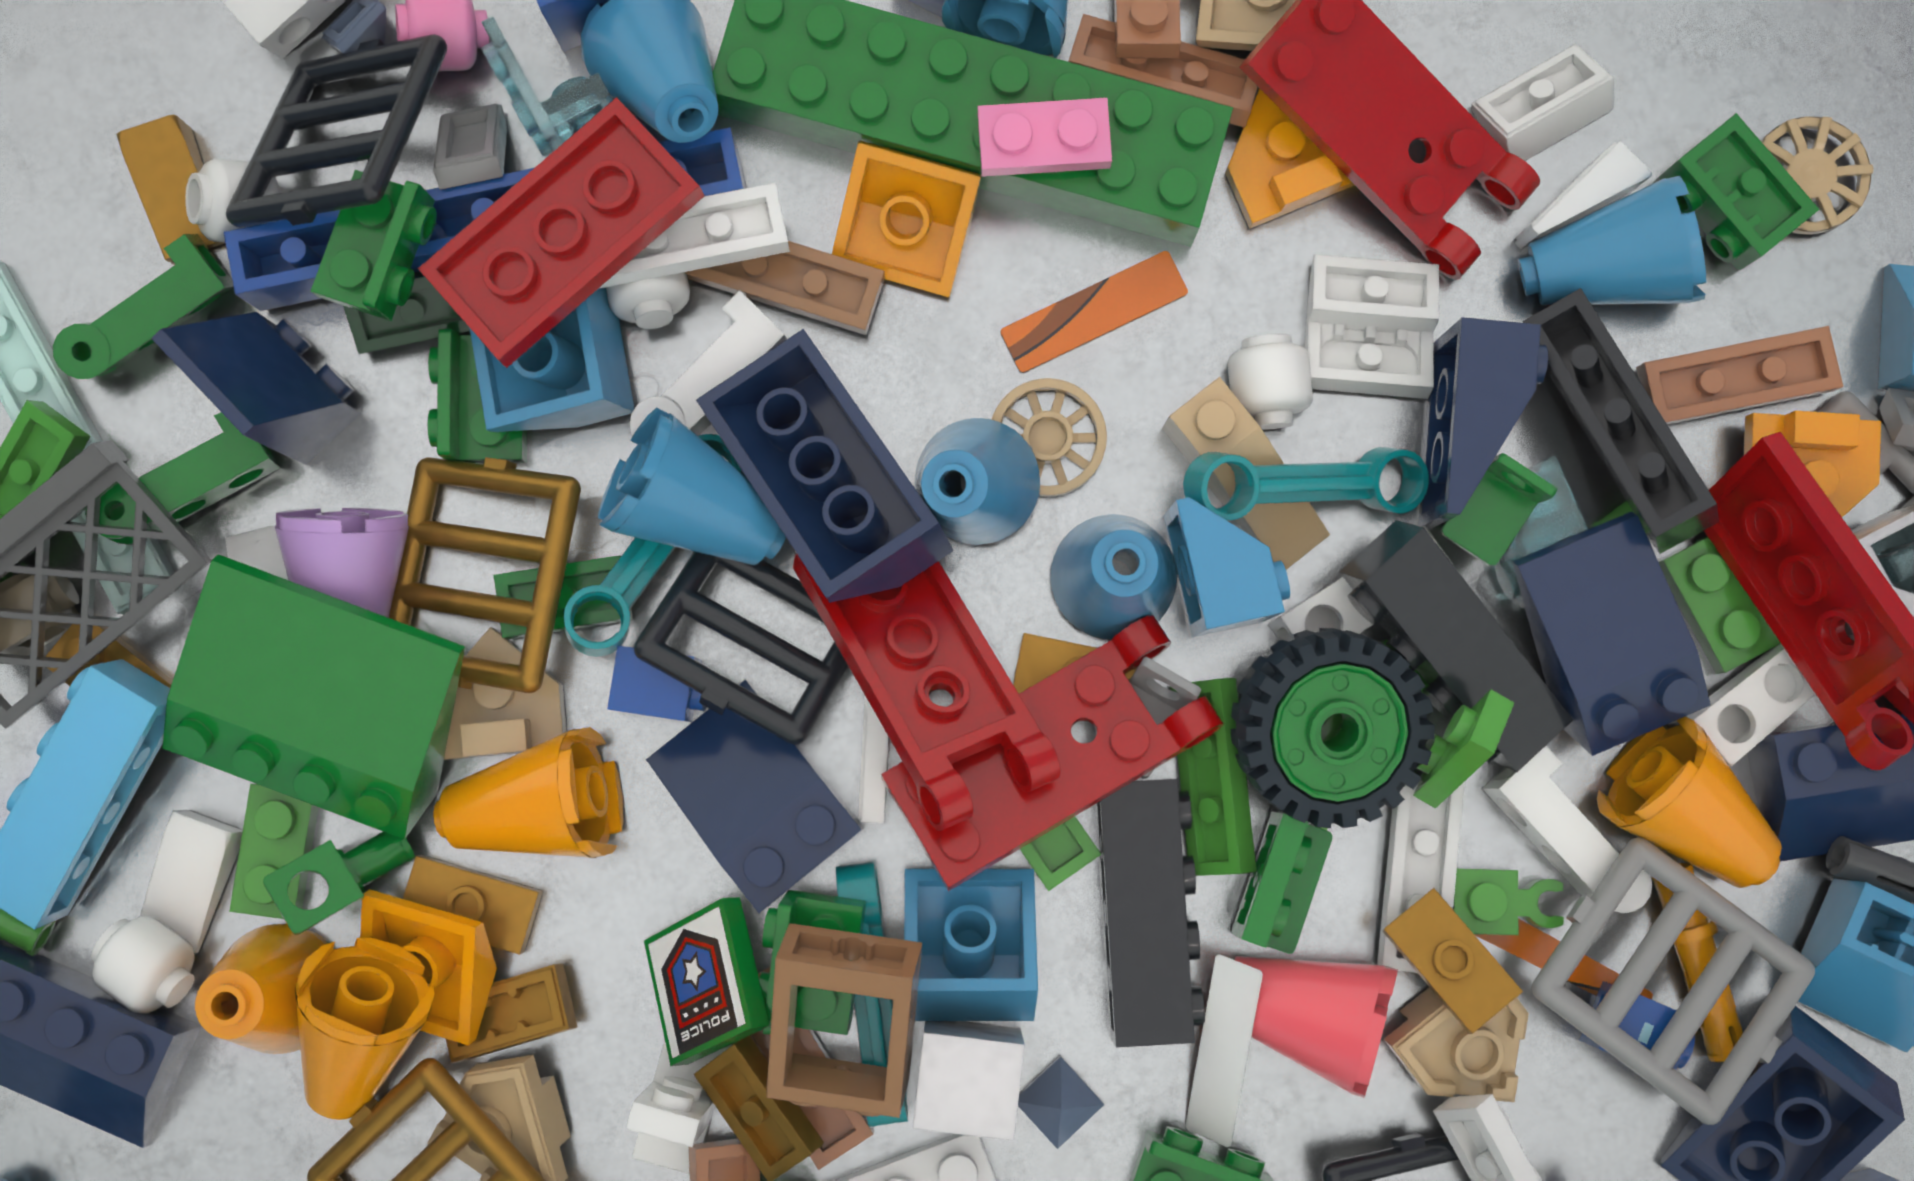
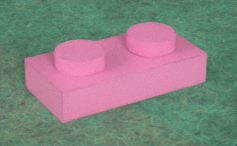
[977,98,1112,177]

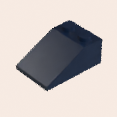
[151,312,361,465]
[1418,317,1548,529]
[1512,511,1711,756]
[646,679,865,913]
[1661,1005,1905,1181]

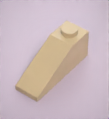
[1162,376,1330,570]

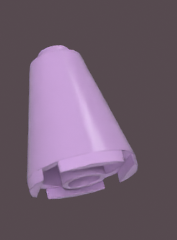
[275,508,409,618]

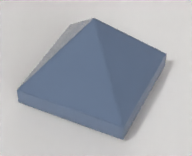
[322,0,386,54]
[1018,1056,1105,1149]

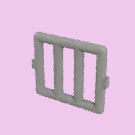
[1531,837,1815,1125]

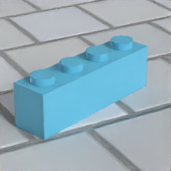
[0,659,170,930]

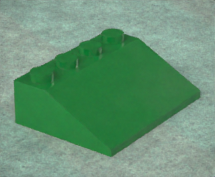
[162,554,465,840]

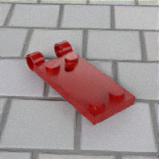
[1239,0,1540,280]
[1704,432,1914,770]
[793,554,1061,831]
[881,615,1224,891]

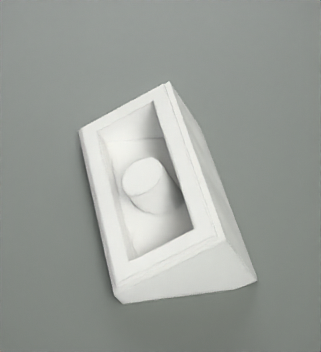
[1471,44,1614,161]

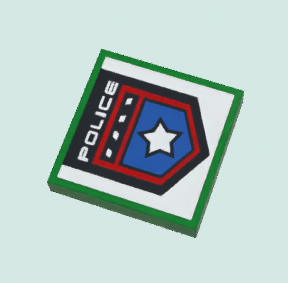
[644,897,770,1066]

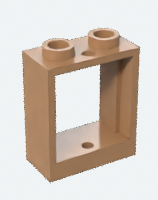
[766,923,922,1118]

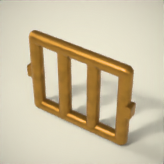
[389,457,581,693]
[307,1058,545,1181]

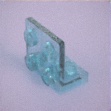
[481,16,613,157]

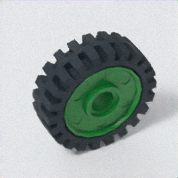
[1230,628,1435,828]

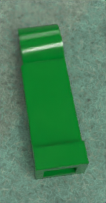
[53,234,234,379]
[85,412,280,545]

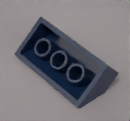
[696,328,954,603]
[1748,712,1914,862]
[0,939,202,1148]

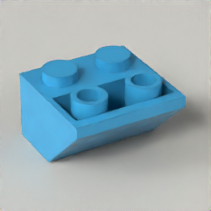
[1798,878,1914,1053]

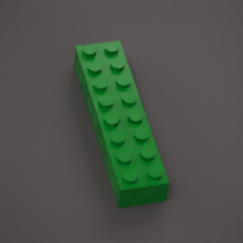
[713,0,1233,247]

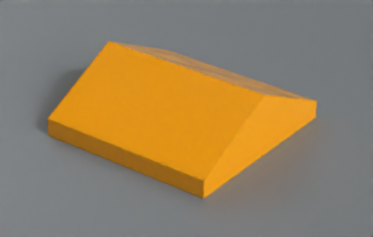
[832,140,982,297]
[360,889,497,1046]

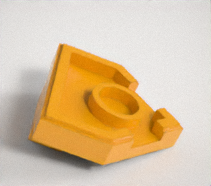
[1225,89,1355,229]
[1744,410,1881,517]

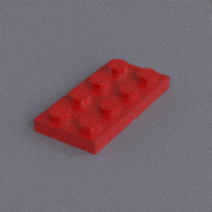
[418,97,705,368]

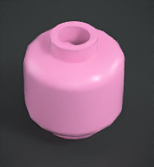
[395,0,489,71]

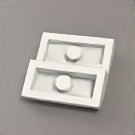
[1304,254,1439,399]

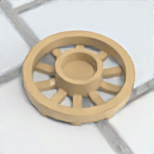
[1761,117,1873,234]
[991,378,1107,497]

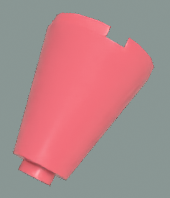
[1235,956,1398,1098]

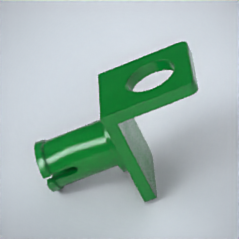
[1441,453,1558,566]
[263,832,415,935]

